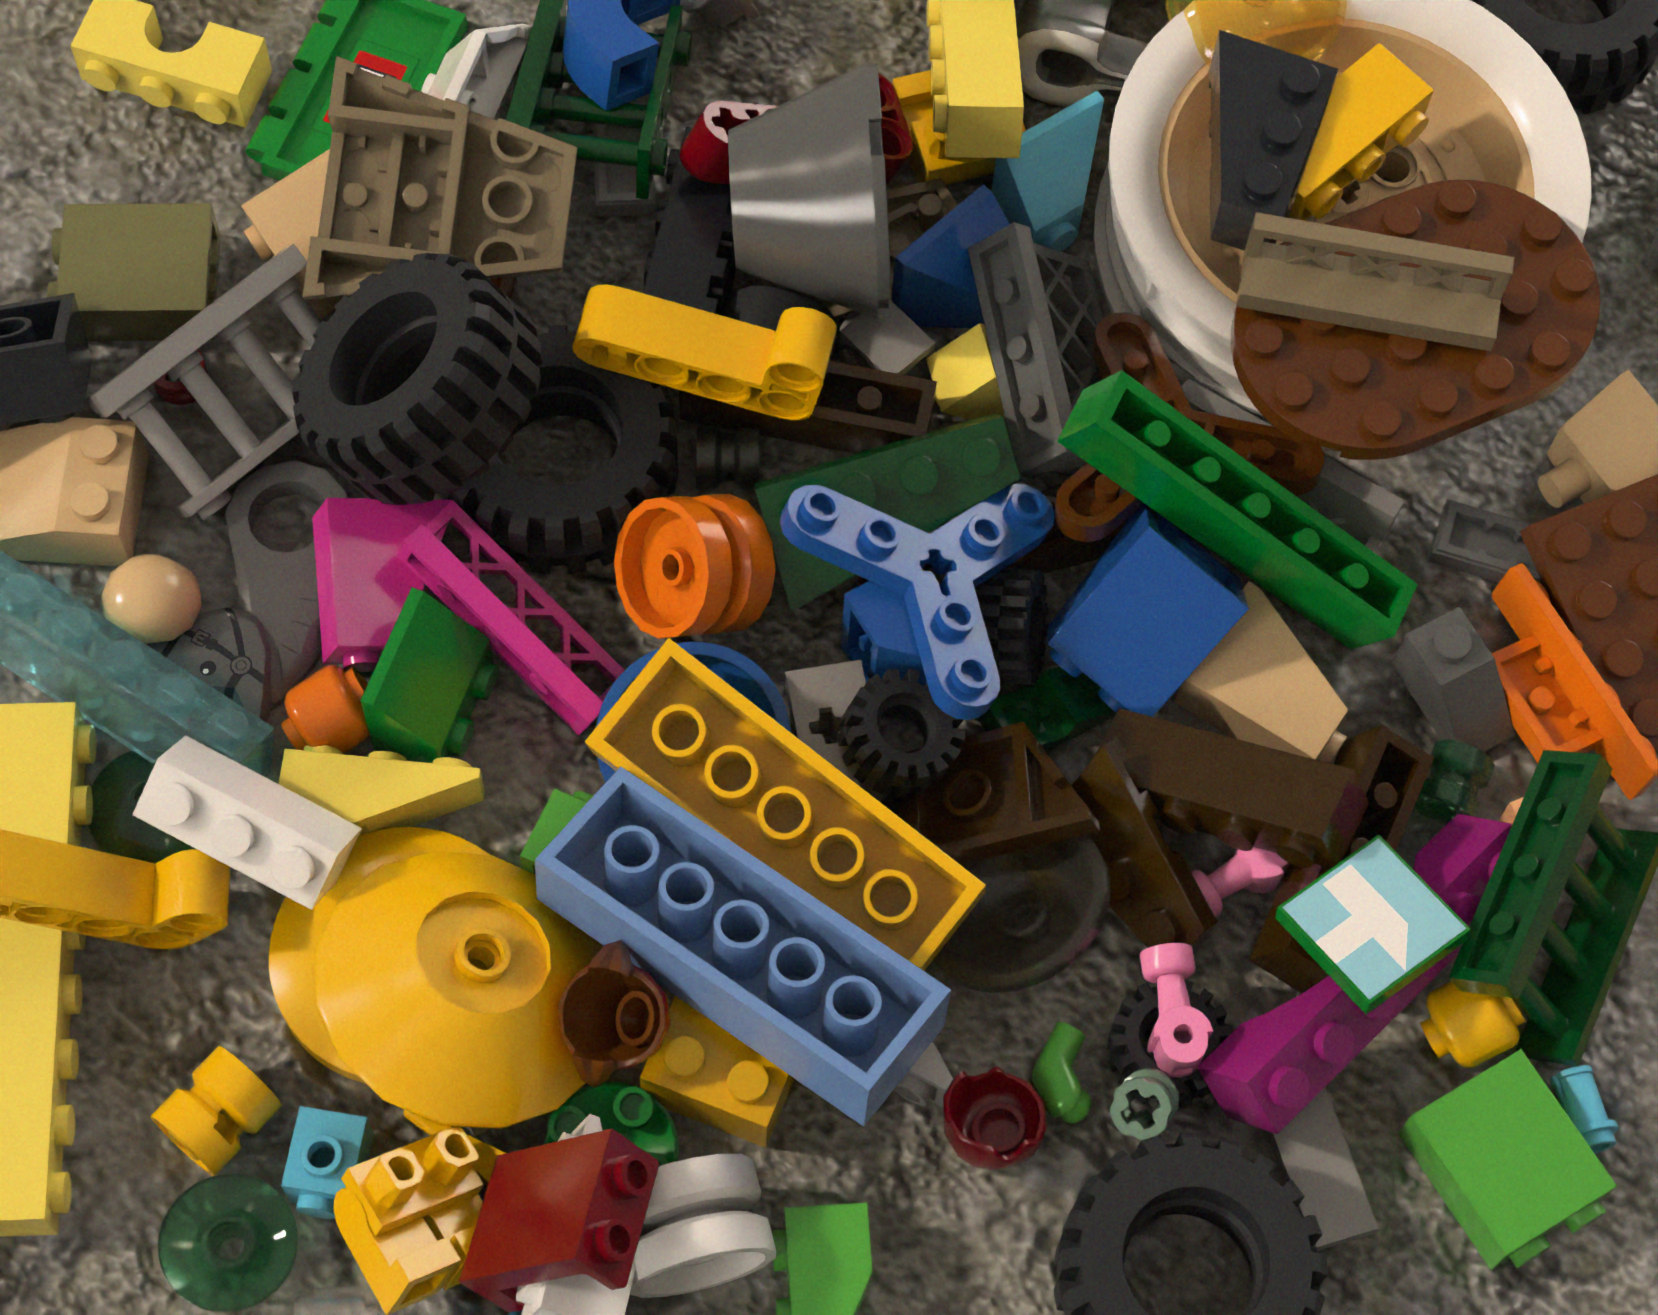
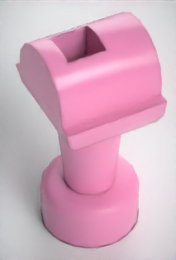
[1191,847,1290,917]
[1139,943,1213,1078]

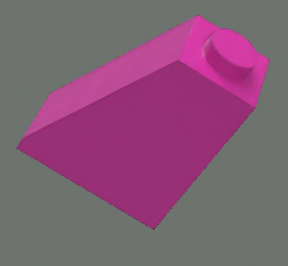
[312,498,451,672]

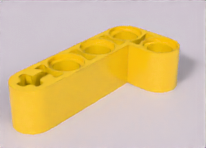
[572,284,837,420]
[0,829,231,950]

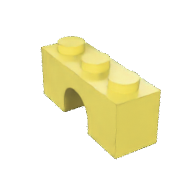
[70,0,272,128]

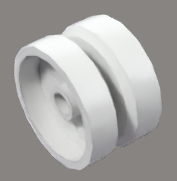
[630,1154,776,1298]

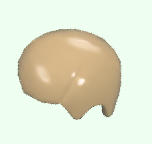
[101,554,202,648]

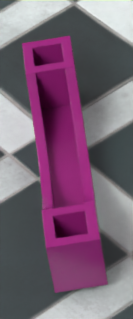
[1197,814,1512,1134]

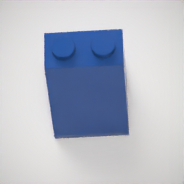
[1047,503,1249,717]

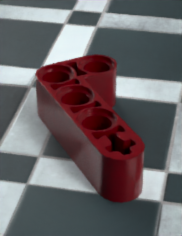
[679,73,913,187]

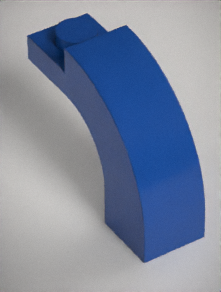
[563,0,681,111]

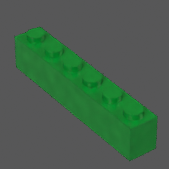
[1057,370,1418,650]

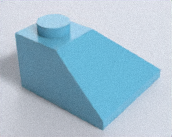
[991,91,1104,252]

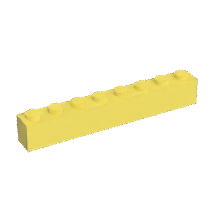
[0,702,97,1237]

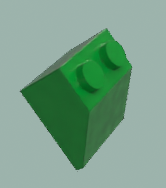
[360,587,499,763]

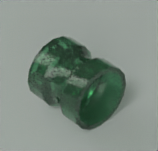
[1414,740,1495,825]

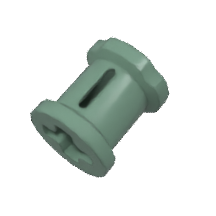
[1110,1068,1180,1140]

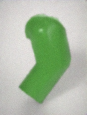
[1032,1022,1091,1124]

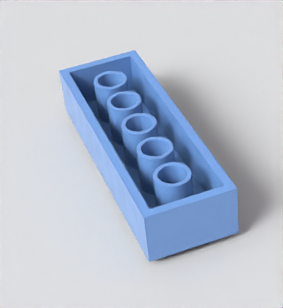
[535,766,951,1127]

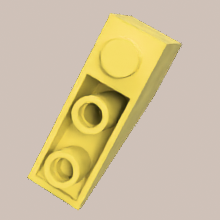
[278,745,485,835]

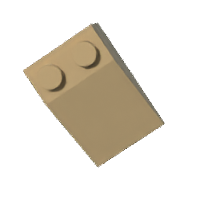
[0,417,149,567]

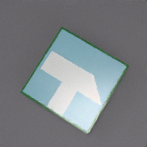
[1275,835,1471,1015]

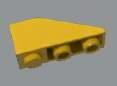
[1289,43,1434,221]

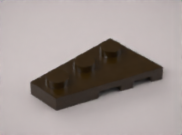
[1051,738,1218,951]

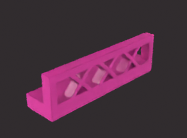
[396,500,625,736]

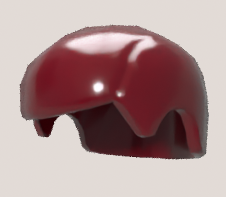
[943,1066,1047,1170]

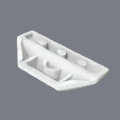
[421,24,532,120]

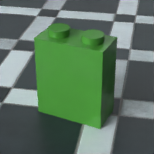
[1398,1049,1617,1270]

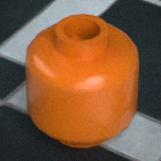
[281,664,370,754]

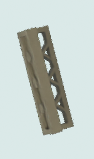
[1236,212,1515,351]

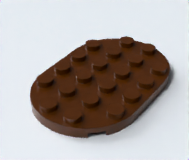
[1231,180,1600,460]

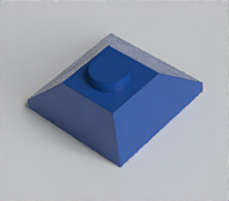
[891,184,1010,328]

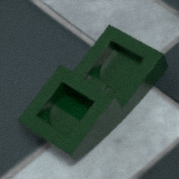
[977,666,1116,751]

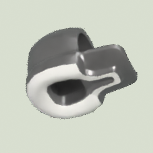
[1016,0,1148,107]

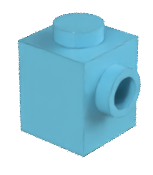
[281,1106,374,1219]

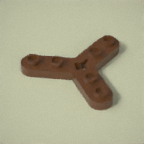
[1054,312,1325,542]

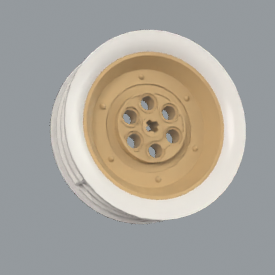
[1093,0,1591,451]

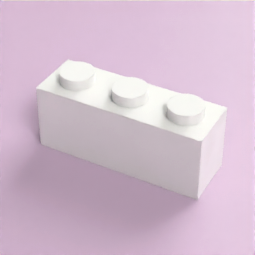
[132,735,362,910]

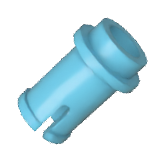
[1550,1065,1619,1154]

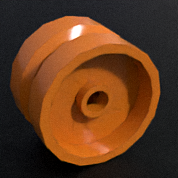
[614,494,776,639]

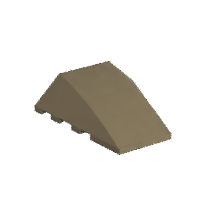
[302,56,577,300]

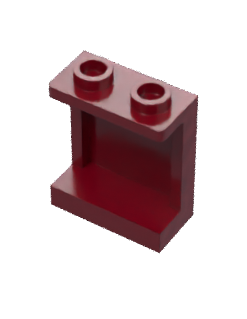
[459,1128,659,1313]

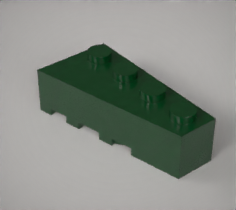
[755,412,1020,612]

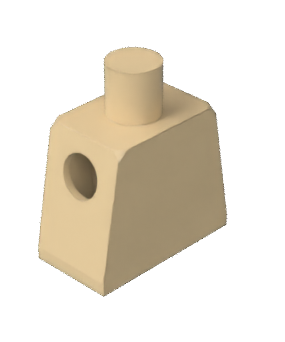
[1538,370,1658,508]

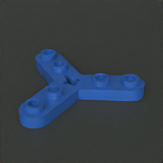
[780,484,1055,720]

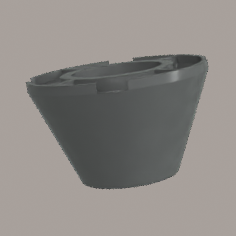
[728,64,891,319]

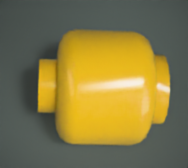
[1420,981,1526,1068]

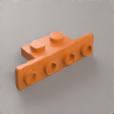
[1491,563,1658,800]

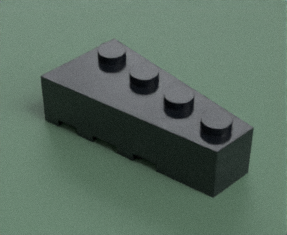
[643,127,736,316]

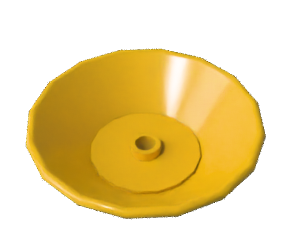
[315,851,602,1129]

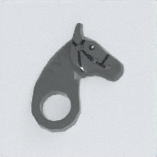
[123,460,347,746]

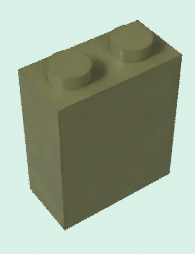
[47,203,220,341]

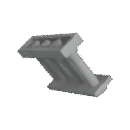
[85,244,322,520]

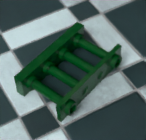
[506,0,692,199]
[1448,750,1658,1067]

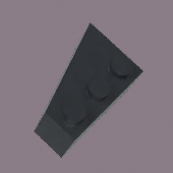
[1209,30,1338,251]

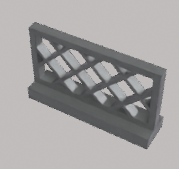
[967,222,1103,479]

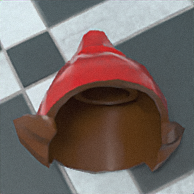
[558,940,671,1088]

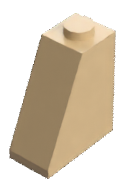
[1175,582,1348,764]

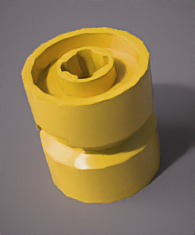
[150,1046,282,1177]

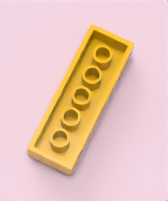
[585,638,986,971]

